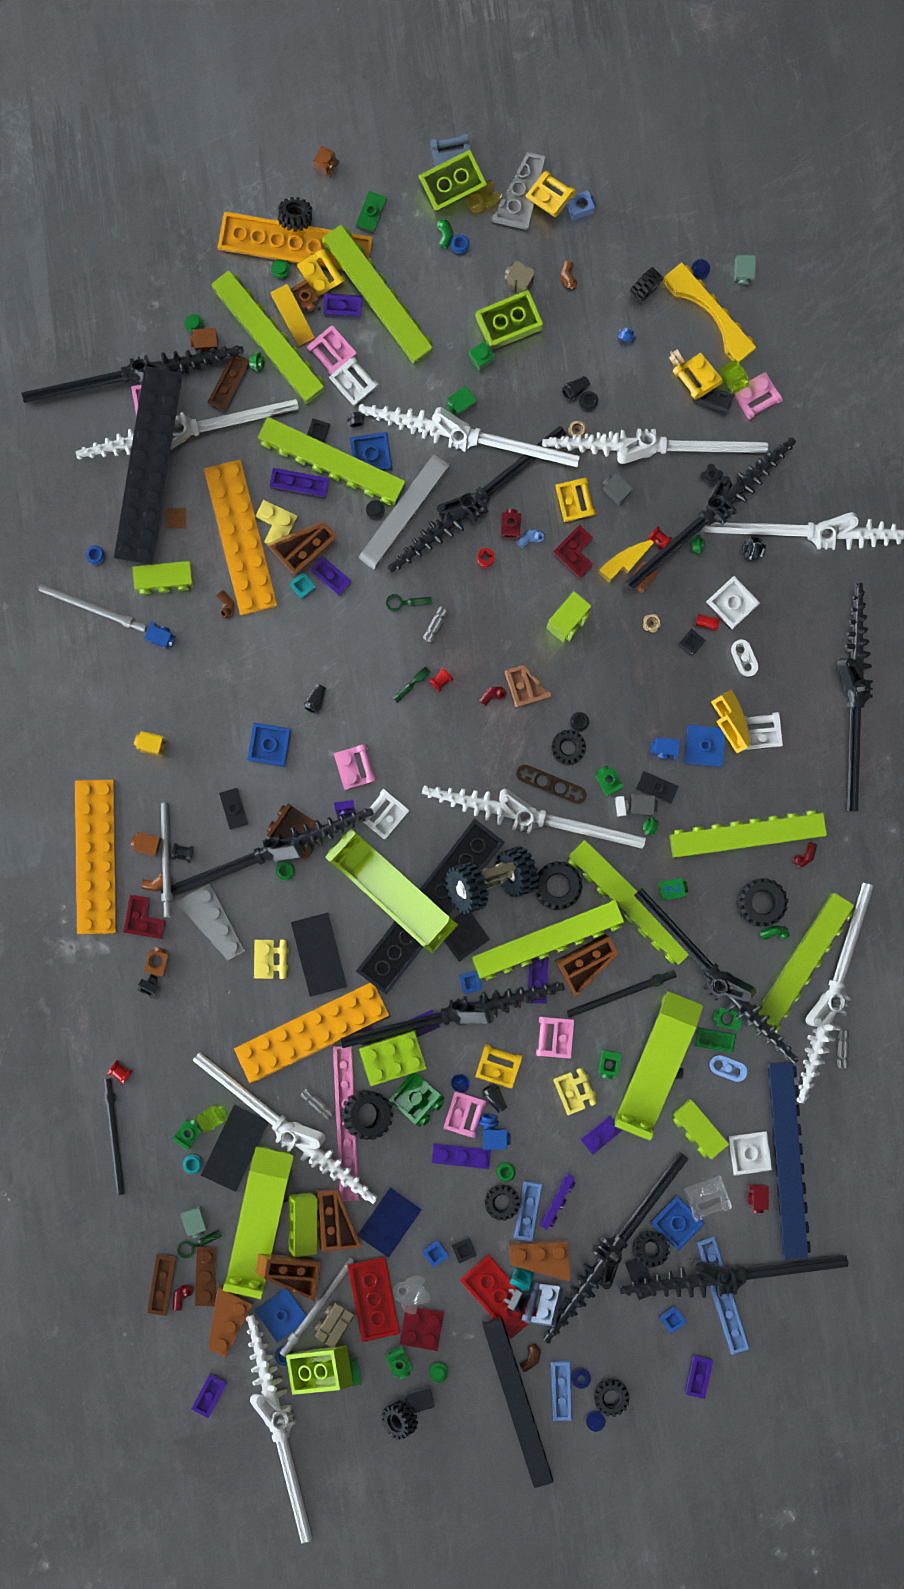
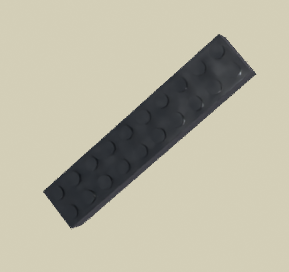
[114,366,183,565]
[356,818,505,995]

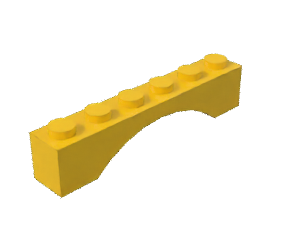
[663,262,756,366]

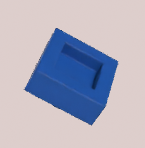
[459,971,482,994]
[422,1240,449,1268]
[659,1305,687,1334]

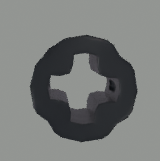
[171,843,194,863]

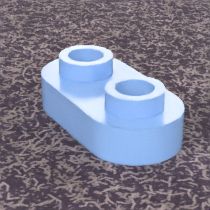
[709,1055,747,1082]

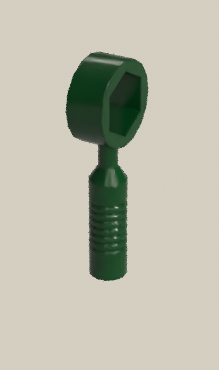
[386,594,432,612]
[393,666,431,703]
[177,1230,222,1259]

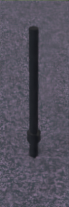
[566,970,677,1018]
[103,1078,124,1195]

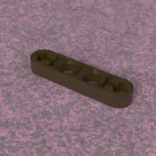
[516,765,587,804]

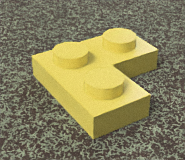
[255,500,298,544]

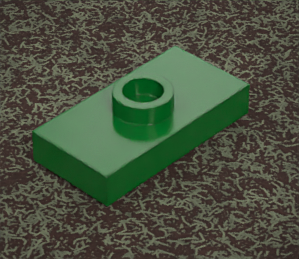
[356,191,387,233]
[694,1027,736,1053]

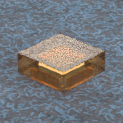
[166,508,186,528]

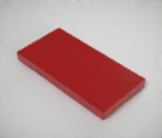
[460,1254,538,1339]
[347,1256,400,1342]

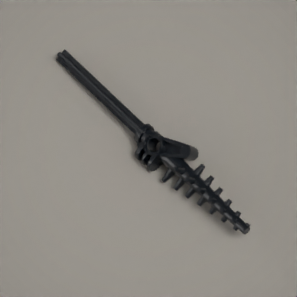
[21,345,244,403]
[387,426,567,573]
[625,437,796,590]
[837,583,873,811]
[160,808,374,896]
[634,888,799,1065]
[340,982,565,1048]
[542,1152,689,1344]
[619,1255,849,1298]

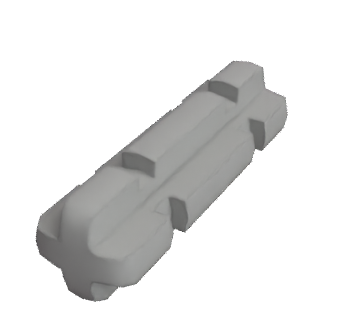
[423,606,448,643]
[837,1030,849,1068]
[301,1088,334,1120]

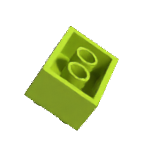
[418,149,487,211]
[475,290,543,351]
[546,592,592,643]
[359,1030,427,1086]
[286,1346,353,1395]

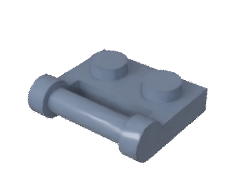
[430,134,470,166]
[522,1282,564,1327]

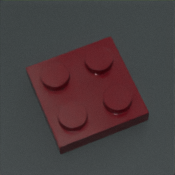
[399,1305,444,1351]

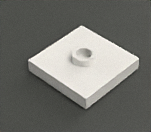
[706,576,760,629]
[728,1131,773,1176]

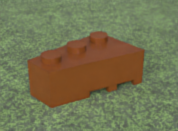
[555,934,618,997]
[316,1189,362,1251]
[509,1239,570,1281]

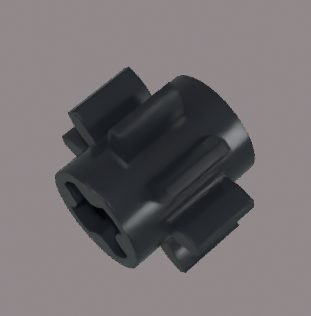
[742,537,766,560]

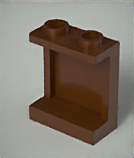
[266,803,318,861]

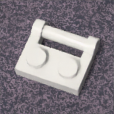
[329,356,380,407]
[744,712,783,750]
[361,789,409,840]

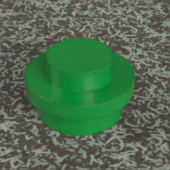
[271,260,290,278]
[184,314,204,333]
[249,352,265,371]
[692,535,705,554]
[643,816,659,835]
[276,861,295,880]
[496,1162,516,1182]
[429,1363,448,1383]

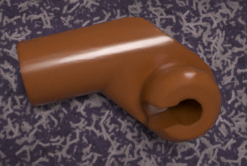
[560,261,578,289]
[141,872,163,891]

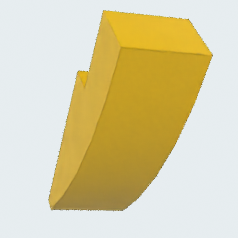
[270,284,315,348]
[598,540,654,583]
[711,689,750,753]

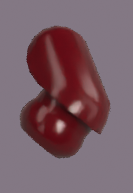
[478,686,507,706]
[793,842,817,867]
[172,1284,193,1311]

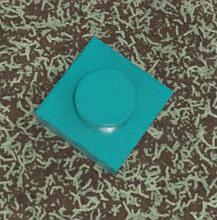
[289,572,316,599]
[510,1267,535,1292]

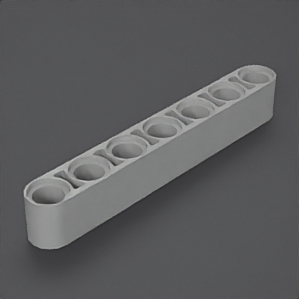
[359,453,451,569]

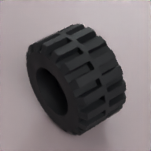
[535,861,583,910]
[737,878,788,927]
[341,1090,393,1140]

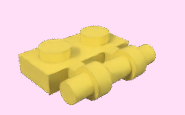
[254,940,289,979]
[553,1067,598,1115]

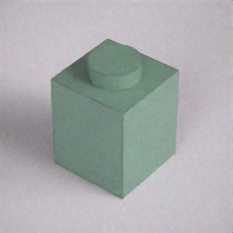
[734,255,756,285]
[180,1206,208,1238]

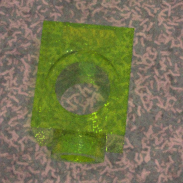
[719,359,750,394]
[195,1103,227,1134]

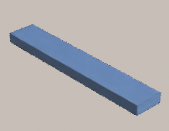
[696,1236,750,1355]

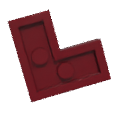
[553,525,594,579]
[123,895,165,939]

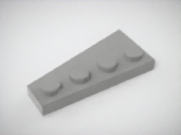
[491,152,546,230]
[176,883,245,960]

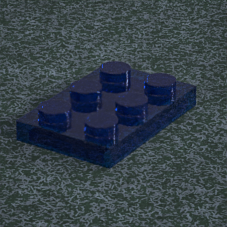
[357,1187,422,1258]

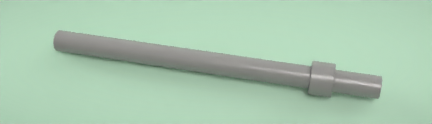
[38,584,147,632]
[161,803,173,918]
[280,1258,356,1358]

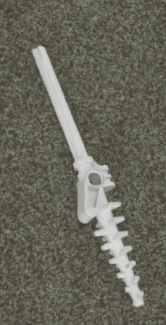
[75,399,299,459]
[358,404,580,467]
[542,429,768,464]
[704,512,904,550]
[422,785,646,849]
[797,883,874,1104]
[193,1052,378,1204]
[246,1314,312,1543]

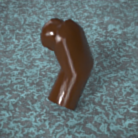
[217,590,235,618]
[519,1344,541,1373]

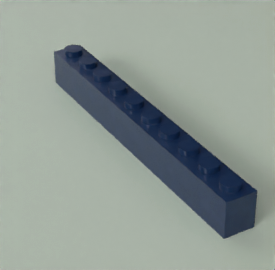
[767,1062,811,1260]

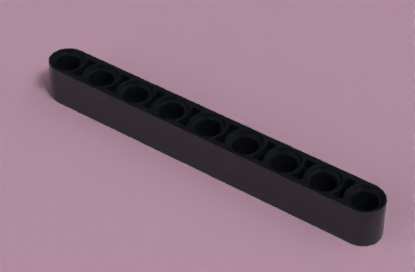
[482,1316,554,1488]

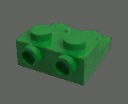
[389,1072,445,1127]

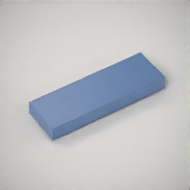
[514,1180,543,1242]
[551,1360,572,1421]

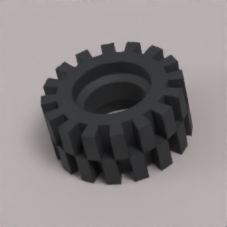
[278,197,312,232]
[629,267,664,303]
[551,729,586,765]
[485,1184,520,1221]
[633,1231,670,1268]
[594,1379,630,1417]
[381,1400,418,1440]

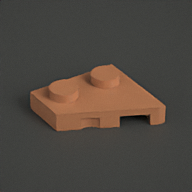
[504,665,551,707]

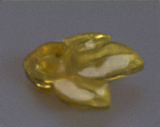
[466,180,502,213]

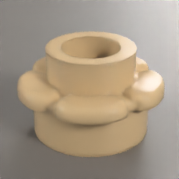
[669,349,686,366]
[568,421,587,437]
[643,614,661,633]

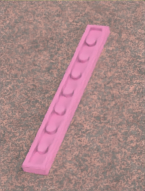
[333,1045,360,1202]

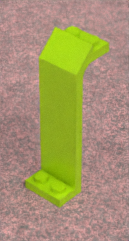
[325,829,458,953]
[615,991,704,1141]
[223,1147,295,1299]

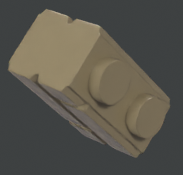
[504,261,535,294]
[314,1301,356,1347]

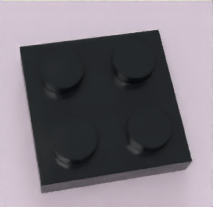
[444,913,490,962]

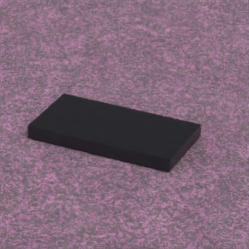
[291,912,347,997]
[201,1105,269,1192]

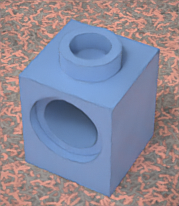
[566,190,596,221]

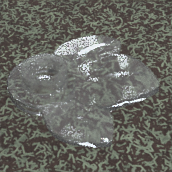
[393,1275,431,1314]

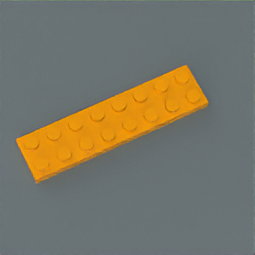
[217,211,373,272]
[204,459,277,615]
[75,780,117,934]
[234,983,390,1084]

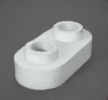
[731,640,758,677]

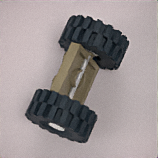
[446,846,539,914]

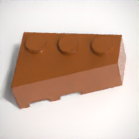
[266,521,337,575]
[255,1254,321,1302]
[208,1284,254,1358]

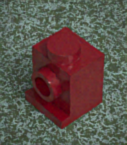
[501,509,521,539]
[747,1184,769,1213]

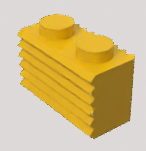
[134,731,167,757]

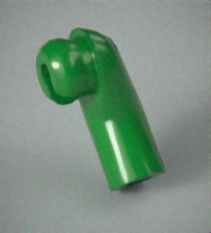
[437,220,454,249]
[760,926,790,940]

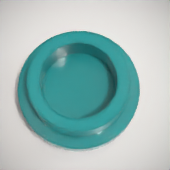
[183,1154,202,1174]

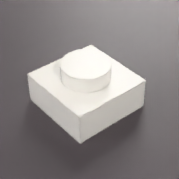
[615,796,629,817]

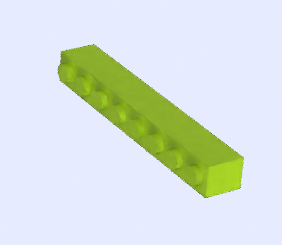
[322,224,433,364]
[211,270,325,405]
[258,417,406,505]
[669,810,827,858]
[568,840,689,965]
[754,893,854,1033]
[472,900,625,981]

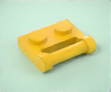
[525,171,577,218]
[297,247,345,297]
[673,353,723,400]
[555,477,597,523]
[475,1044,522,1089]

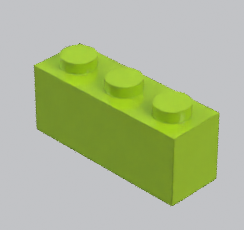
[133,561,194,595]
[672,1099,729,1160]
[289,1192,320,1257]

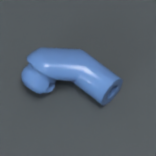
[517,529,545,549]

